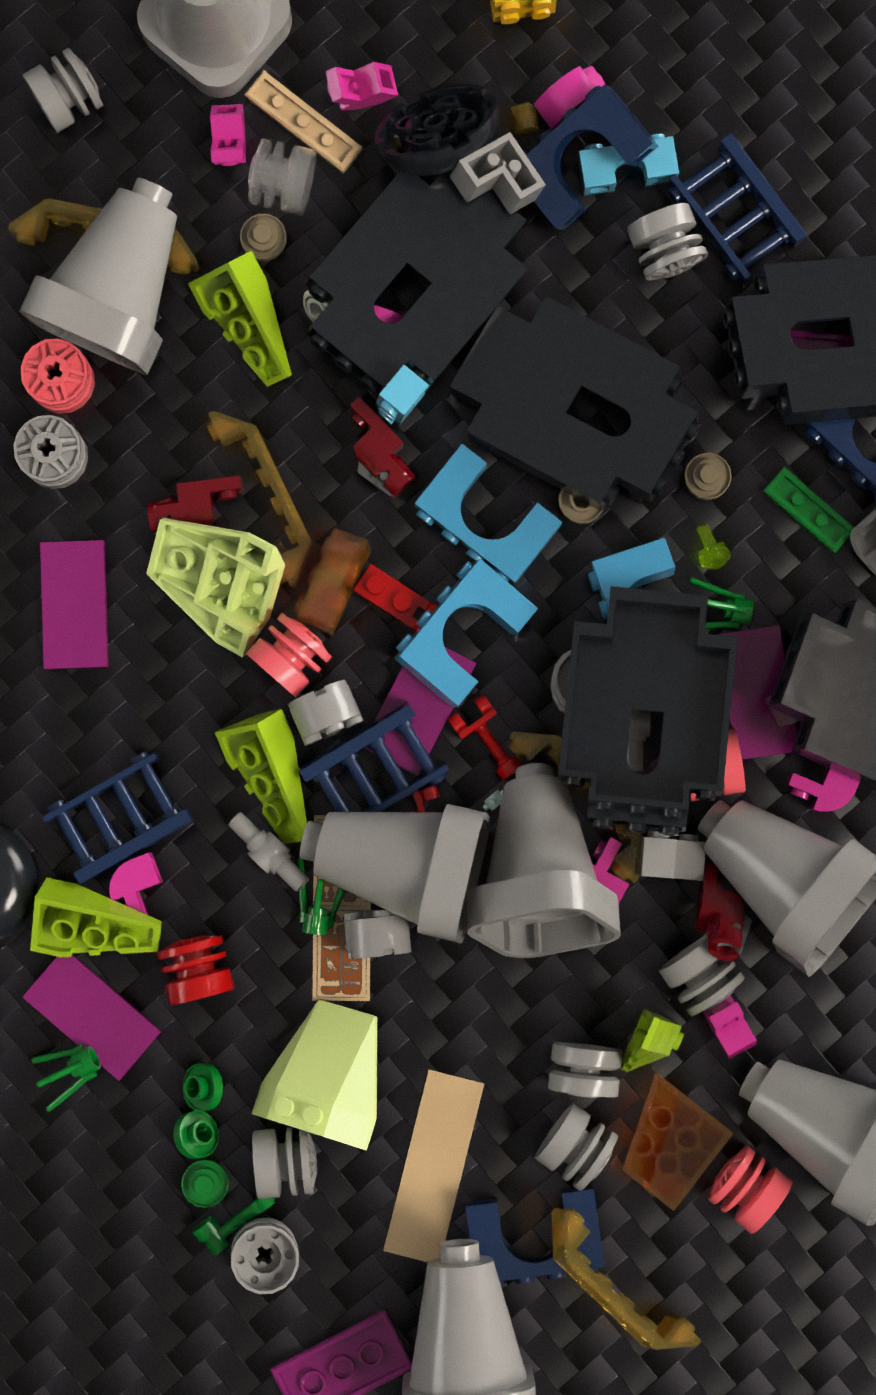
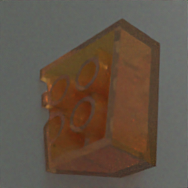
[294,528,371,637]
[622,1073,733,1211]

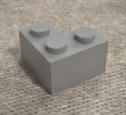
[450,132,546,214]
[637,831,706,881]

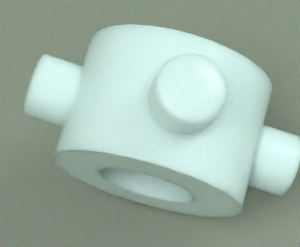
[483,790,503,811]

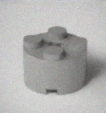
[288,679,364,746]
[344,909,412,959]

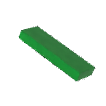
[762,467,854,554]

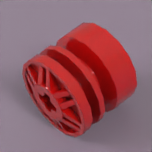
[156,935,235,1006]

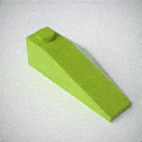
[188,250,292,387]
[215,709,307,844]
[30,877,162,957]
[620,1008,684,1072]

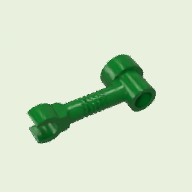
[192,1197,275,1256]

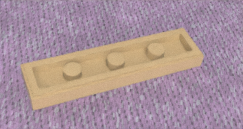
[244,71,363,174]

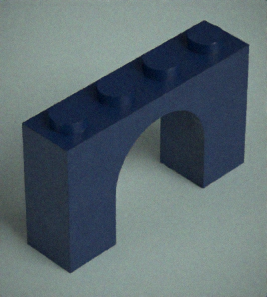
[523,84,659,230]
[803,419,876,501]
[465,1185,605,1286]

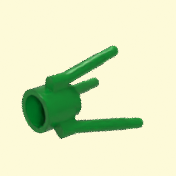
[689,577,754,629]
[297,857,346,936]
[31,1044,101,1112]

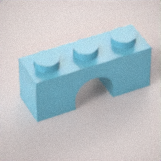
[578,134,679,196]
[375,365,429,426]

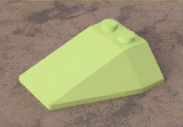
[146,518,285,657]
[251,999,377,1151]

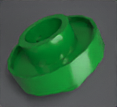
[183,1063,223,1112]
[173,1111,219,1159]
[181,1159,230,1208]

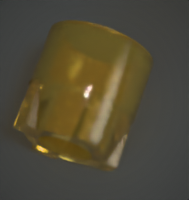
[511,102,540,135]

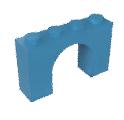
[415,444,562,585]
[588,538,675,620]
[394,559,538,708]

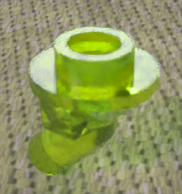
[696,524,731,569]

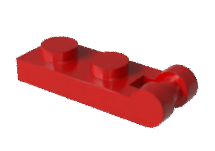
[354,564,437,632]

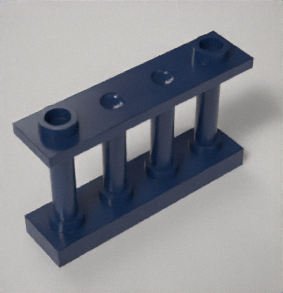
[667,133,807,285]
[299,701,449,812]
[42,751,194,884]

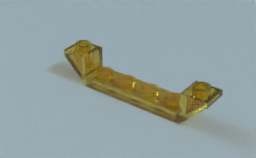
[9,198,199,275]
[206,411,312,588]
[508,732,642,883]
[552,1208,702,1350]

